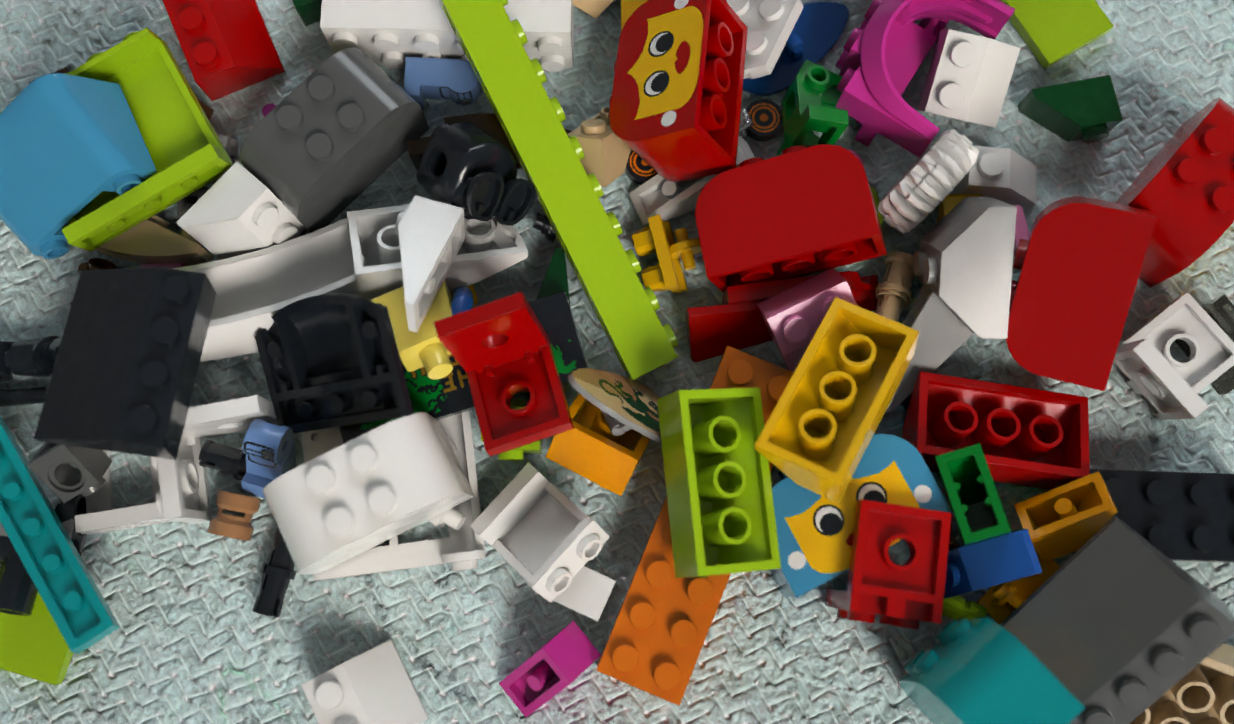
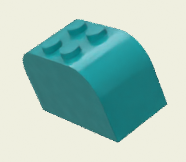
[899,617,1085,724]

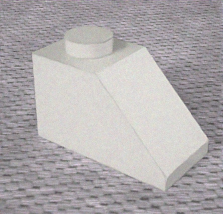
[954,146,1037,207]

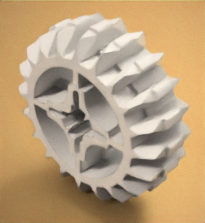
[878,129,979,233]

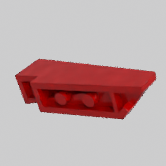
[685,271,878,362]

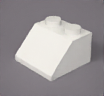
[917,29,1020,128]
[176,161,306,260]
[301,639,429,724]

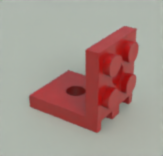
[434,292,574,456]
[825,499,952,630]

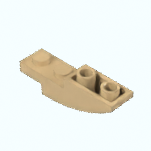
[95,215,214,266]

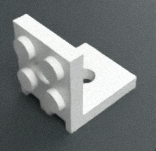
[1114,292,1234,420]
[150,395,278,524]

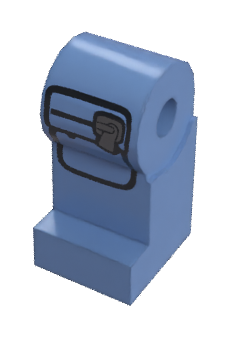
[404,57,482,109]
[241,418,296,499]

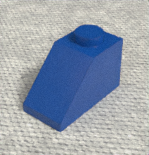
[944,529,1043,599]

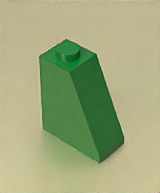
[935,443,1011,546]

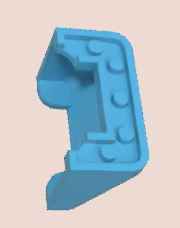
[0,73,157,259]

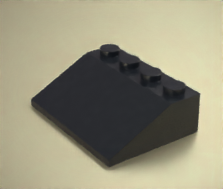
[34,267,216,460]

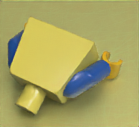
[371,279,478,380]

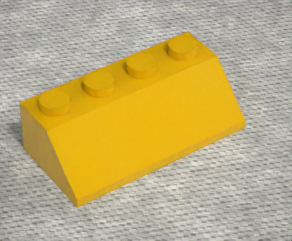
[754,297,919,504]

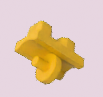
[631,214,702,294]

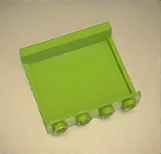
[0,27,233,252]

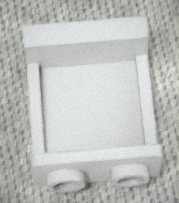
[470,462,610,603]

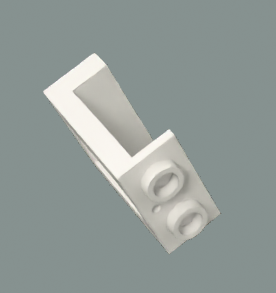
[74,450,173,534]

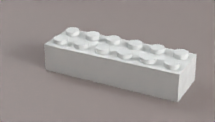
[320,0,574,72]

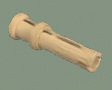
[875,252,915,322]

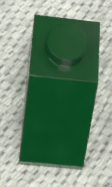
[1018,75,1123,143]

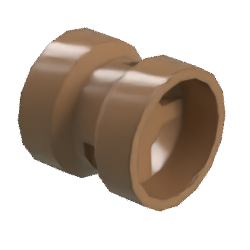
[207,490,261,541]

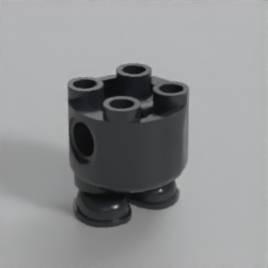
[416,123,536,226]

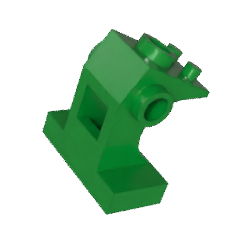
[777,59,849,156]

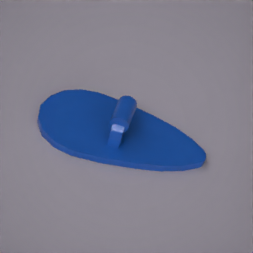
[742,2,849,96]

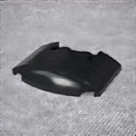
[255,293,414,433]

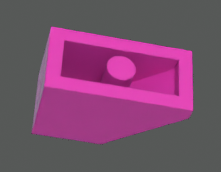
[499,620,601,717]

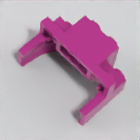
[835,0,1015,158]

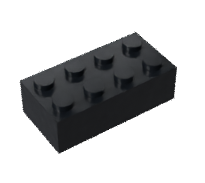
[1072,469,1234,563]

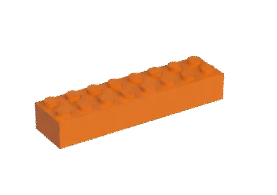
[596,346,794,706]

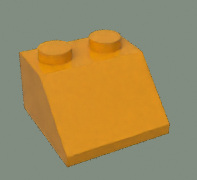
[546,393,651,496]

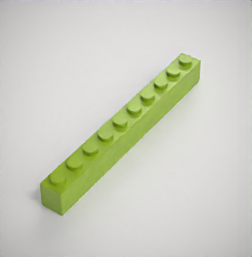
[439,0,678,380]

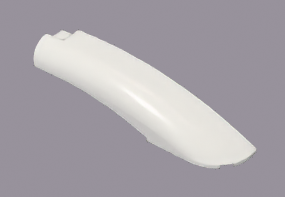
[171,204,528,362]

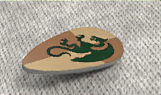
[568,368,662,444]

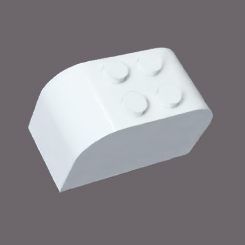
[263,412,475,575]

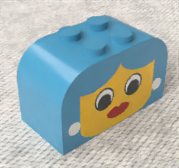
[769,434,954,598]

